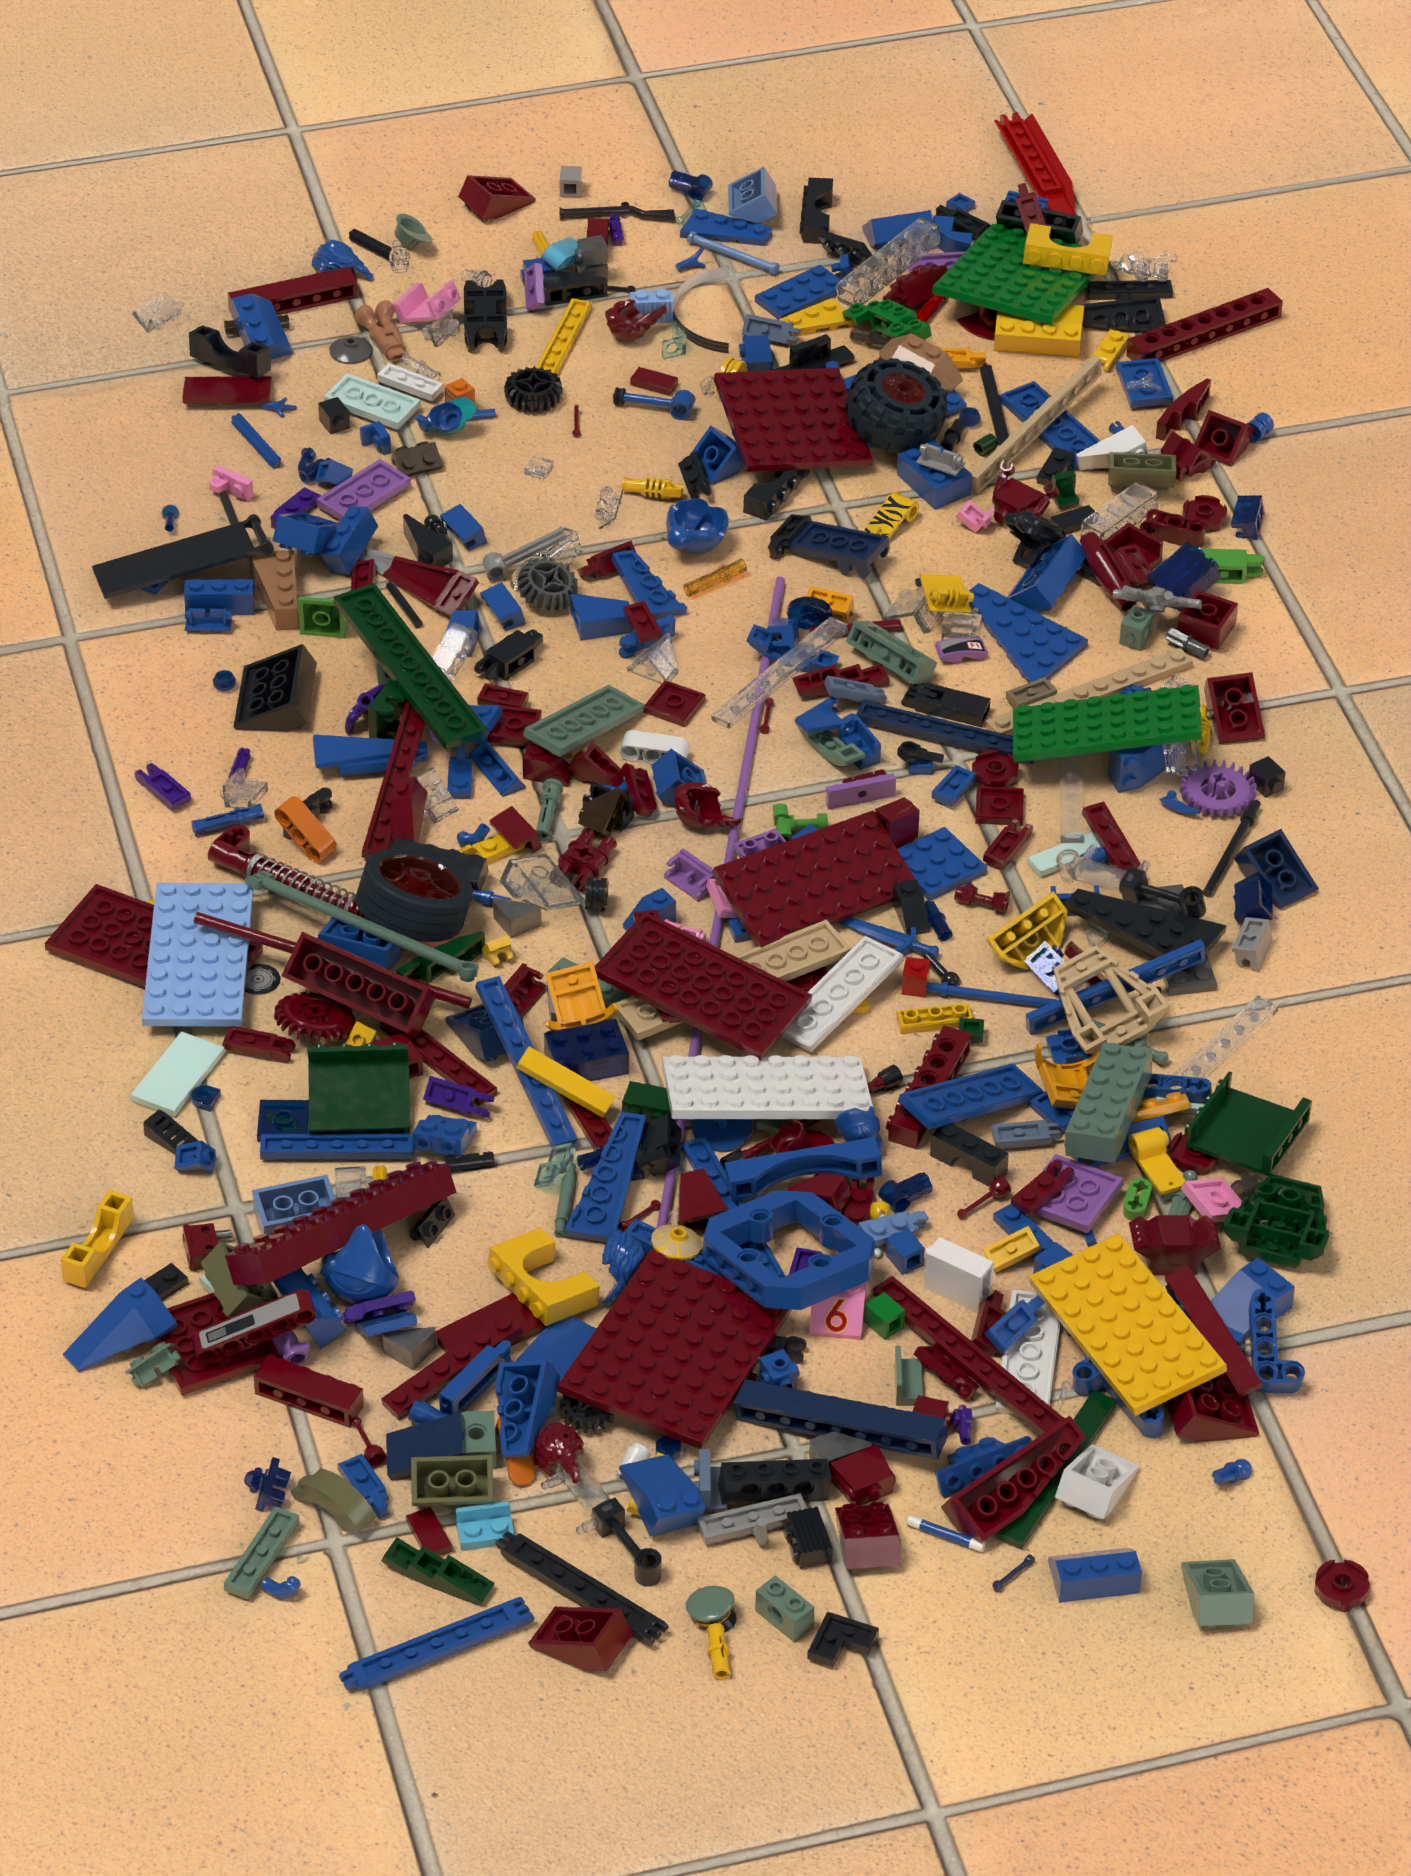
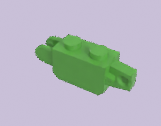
[1183,548,1265,584]

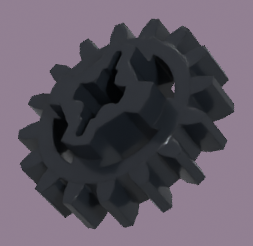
[560,1394,615,1433]

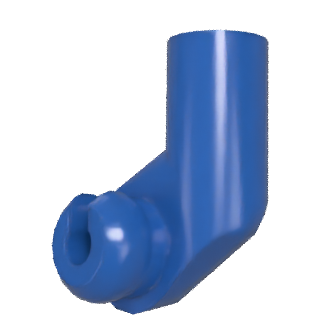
[261,1576,301,1600]

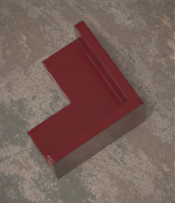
[1103,522,1163,569]

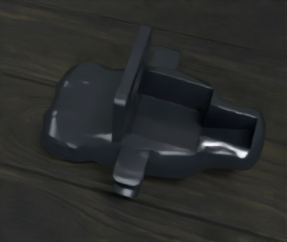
[1004,511,1066,566]

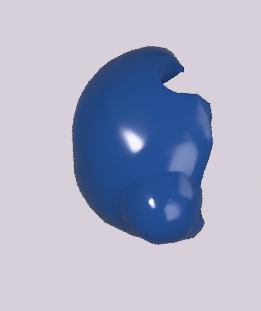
[666,498,729,554]

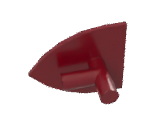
[957,306,998,341]

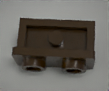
[391,441,443,477]

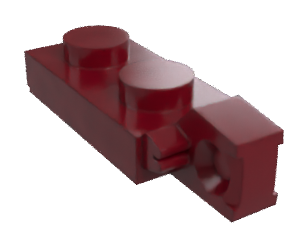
[1016,183,1046,235]
[577,540,636,578]
[971,1290,1006,1356]
[913,1346,979,1399]

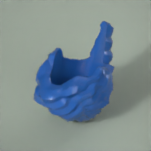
[312,240,373,281]
[602,1229,645,1305]

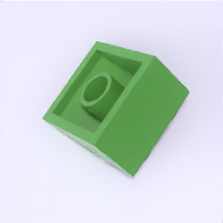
[298,597,349,638]

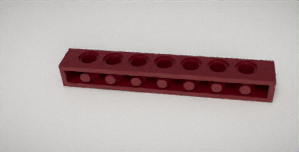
[1126,288,1283,362]

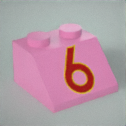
[809,1282,867,1340]

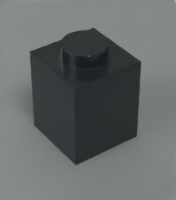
[318,397,350,435]
[1249,756,1286,798]

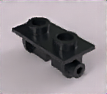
[409,1197,455,1248]

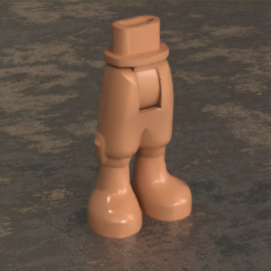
[355,300,406,362]

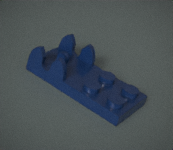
[789,521,890,579]

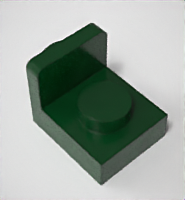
[1052,470,1079,508]

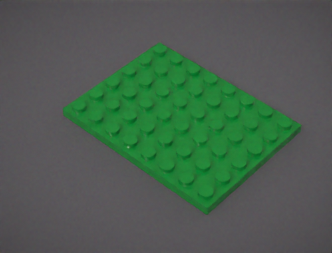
[932,223,1096,325]

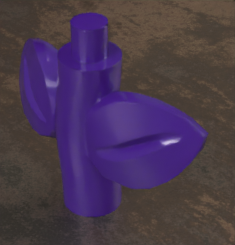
[345,684,386,735]

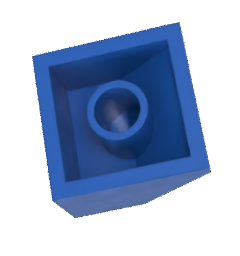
[690,425,744,484]
[651,749,707,807]

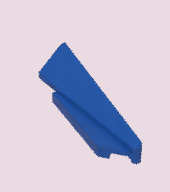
[313,735,428,775]

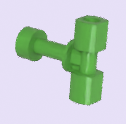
[773,803,828,841]

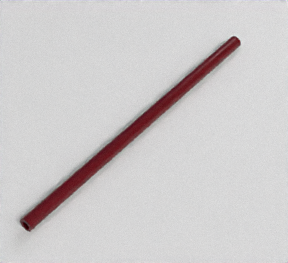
[193,912,472,1009]

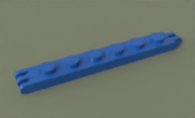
[339,1597,535,1690]

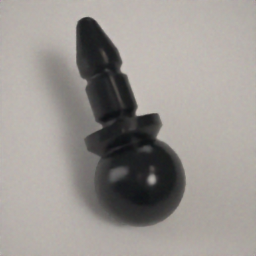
[424,514,448,535]

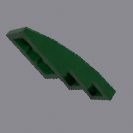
[396,931,485,984]
[381,1537,495,1605]

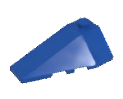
[63,1277,178,1372]
[495,1360,561,1458]

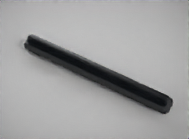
[979,363,1009,446]

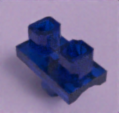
[244,1457,291,1512]

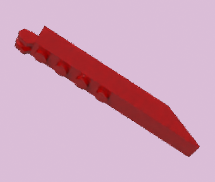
[994,112,1076,215]

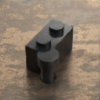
[635,1114,682,1176]

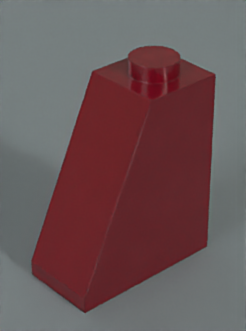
[677,1168,728,1235]

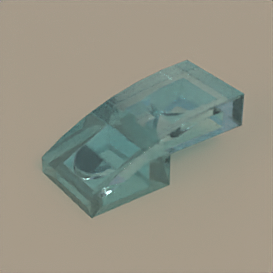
[534,1143,577,1188]

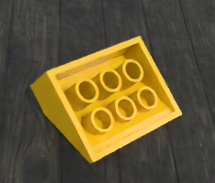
[994,305,1084,357]

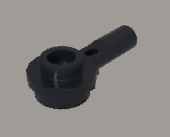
[897,741,944,763]

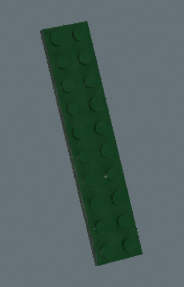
[333,583,487,750]

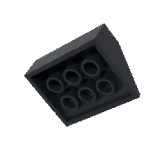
[233,644,317,731]

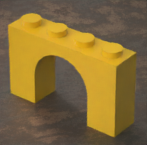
[1023,223,1113,276]
[487,1228,600,1326]

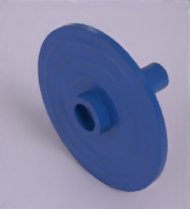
[692,1119,753,1152]

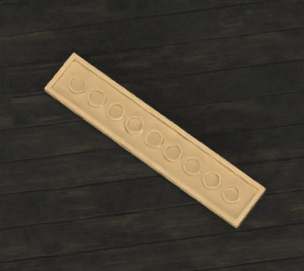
[616,920,851,1041]

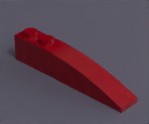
[941,1415,1086,1543]

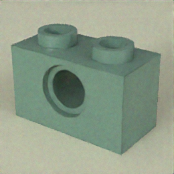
[462,1410,496,1469]
[755,1575,815,1642]

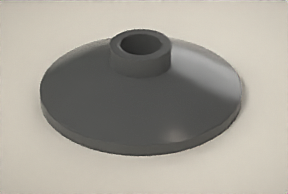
[330,336,372,364]

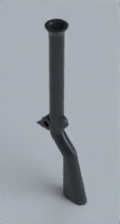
[559,202,675,222]

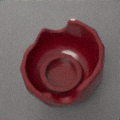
[769,1120,808,1154]

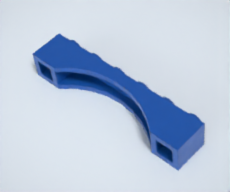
[725,1137,882,1201]

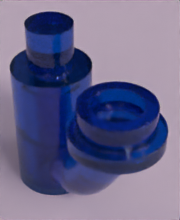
[298,447,331,484]

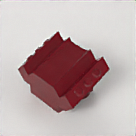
[1129,1215,1221,1275]

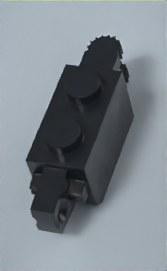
[474,629,543,681]

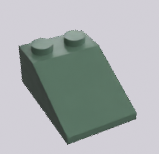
[1181,1559,1254,1628]

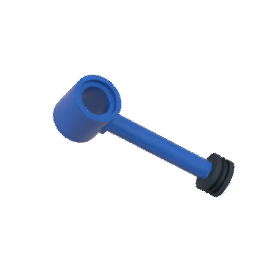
[613,387,696,420]

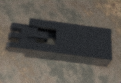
[901,682,991,727]

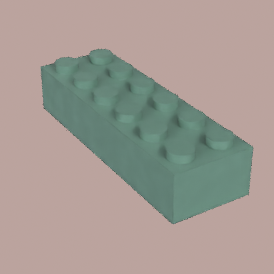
[1065,1042,1152,1163]

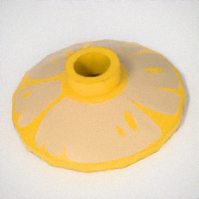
[651,1224,702,1261]

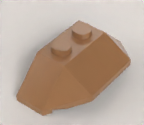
[879,333,963,393]

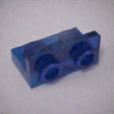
[1024,941,1065,996]

